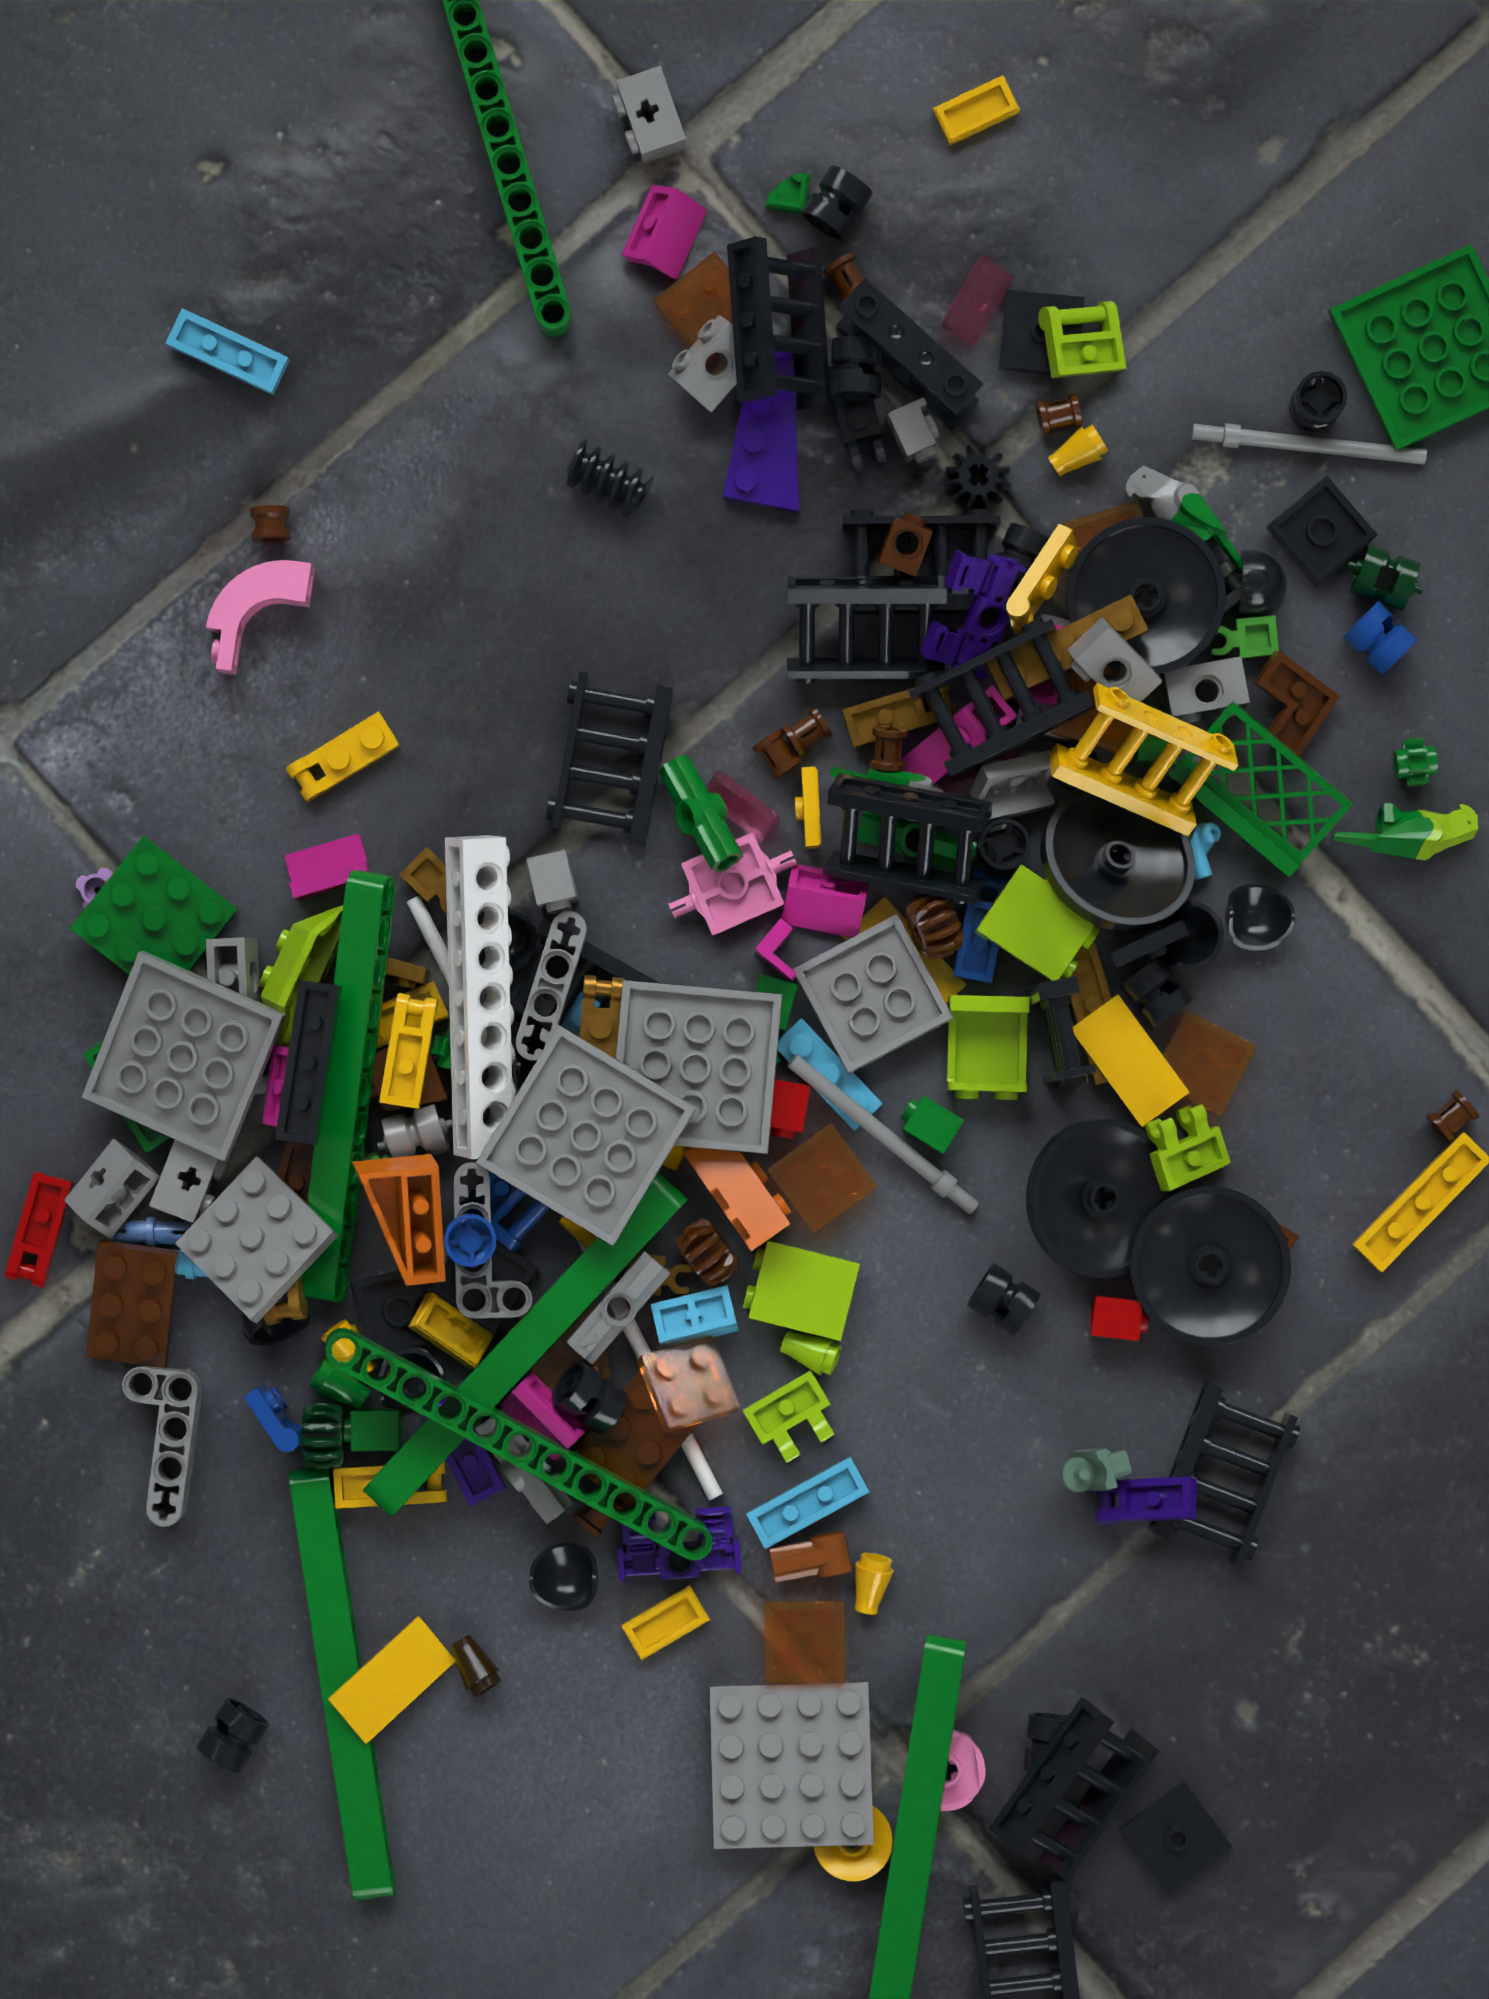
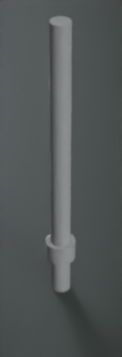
[1191,423,1427,465]
[787,1054,979,1214]

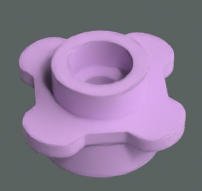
[76,868,113,909]

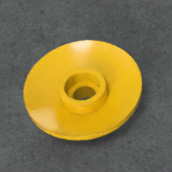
[813,1806,893,1881]

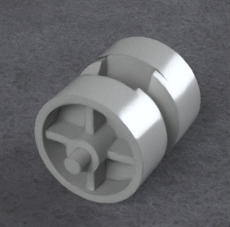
[377,1102,453,1158]

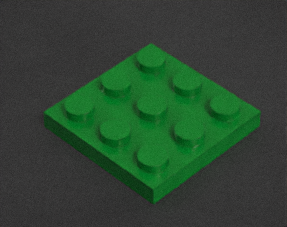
[69,835,237,975]

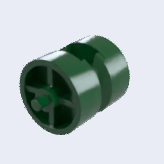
[1347,544,1424,611]

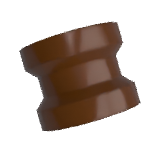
[250,505,291,543]

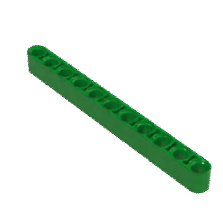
[442,0,572,337]
[302,870,396,1303]
[362,1172,688,1517]
[325,1328,713,1561]
[289,1467,395,1901]
[869,1634,967,1999]

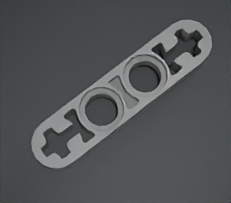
[516,911,588,1061]

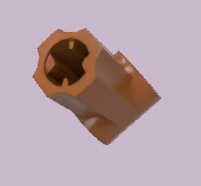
[769,1531,852,1582]

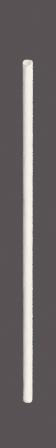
[406,895,723,1500]

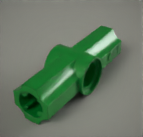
[658,755,743,873]
[857,811,978,872]

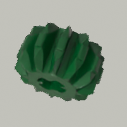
[301,1402,346,1469]

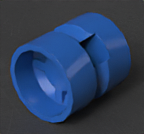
[1342,601,1418,676]
[444,1214,497,1267]

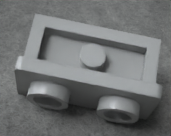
[969,750,1055,823]

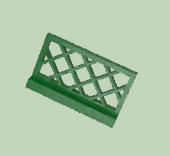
[1169,701,1353,878]

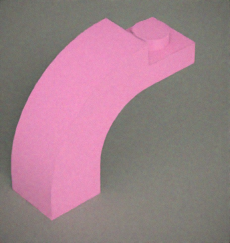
[206,560,316,676]

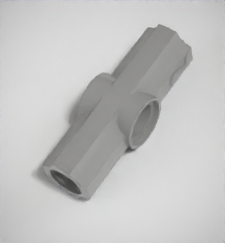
[566,1251,670,1364]
[475,1409,574,1524]

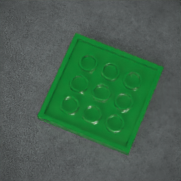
[1328,243,1489,451]

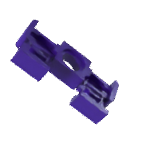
[920,550,1026,679]
[617,1506,742,1582]

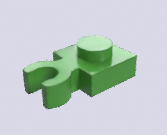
[1210,615,1279,660]

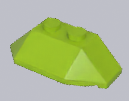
[259,905,343,1046]

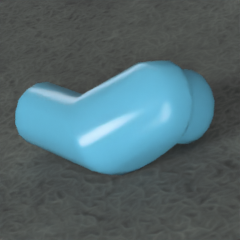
[1188,822,1221,881]

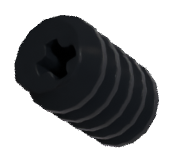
[567,439,654,517]

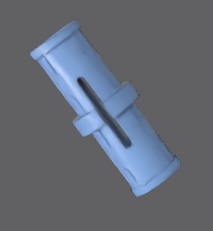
[110,1217,192,1247]

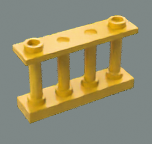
[1049,683,1238,836]

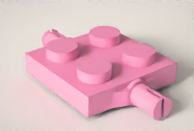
[668,832,797,936]

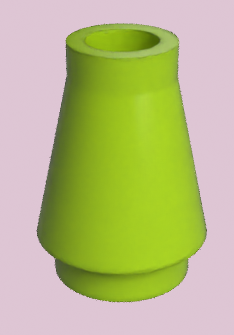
[780,1330,842,1376]

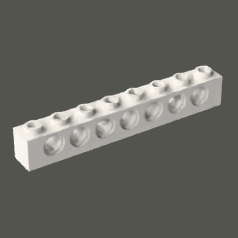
[445,835,516,1159]

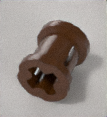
[823,253,872,303]
[1036,393,1082,435]
[781,707,833,757]
[869,725,908,771]
[752,729,802,781]
[1426,1090,1479,1142]
[572,1485,624,1538]

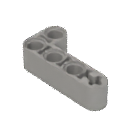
[453,1162,532,1318]
[122,1365,203,1527]

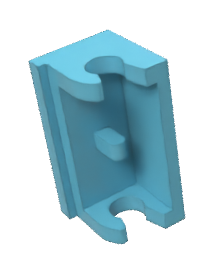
[650,1285,739,1350]

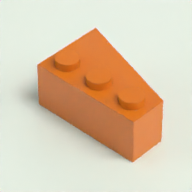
[683,1147,792,1251]
[352,1154,446,1286]

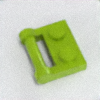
[1038,301,1127,378]

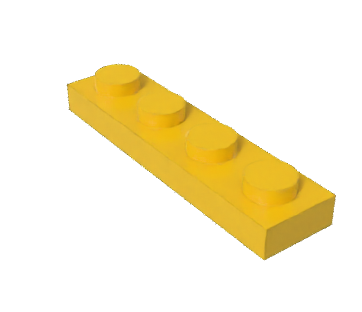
[1351,1132,1489,1272]

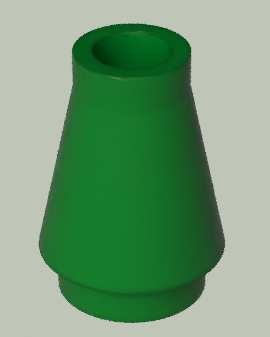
[308,1359,370,1410]

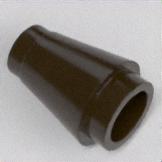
[450,1634,501,1697]

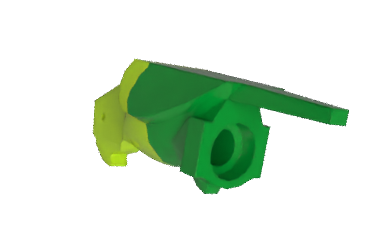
[1332,803,1478,861]

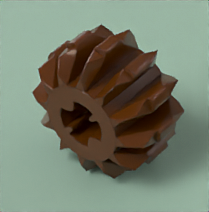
[905,894,964,960]
[676,1218,739,1287]

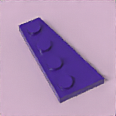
[723,351,799,514]

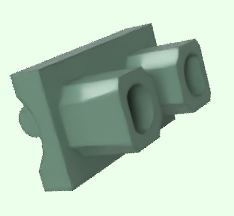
[1060,1448,1132,1492]

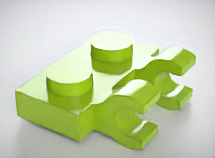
[1145,1104,1231,1191]
[742,1370,835,1462]

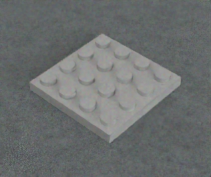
[82,951,286,1161]
[616,980,782,1154]
[476,1025,696,1246]
[710,1682,874,1849]

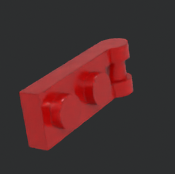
[5,1172,75,1289]

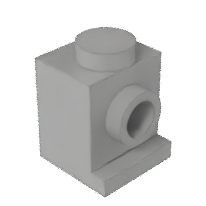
[886,397,939,464]

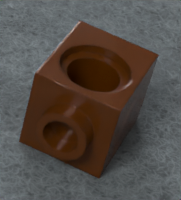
[877,512,933,576]

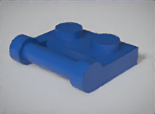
[461,1172,550,1252]
[243,1383,301,1452]

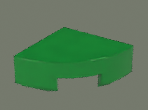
[765,173,811,215]

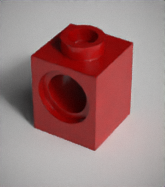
[770,1079,810,1139]
[1088,1295,1149,1341]

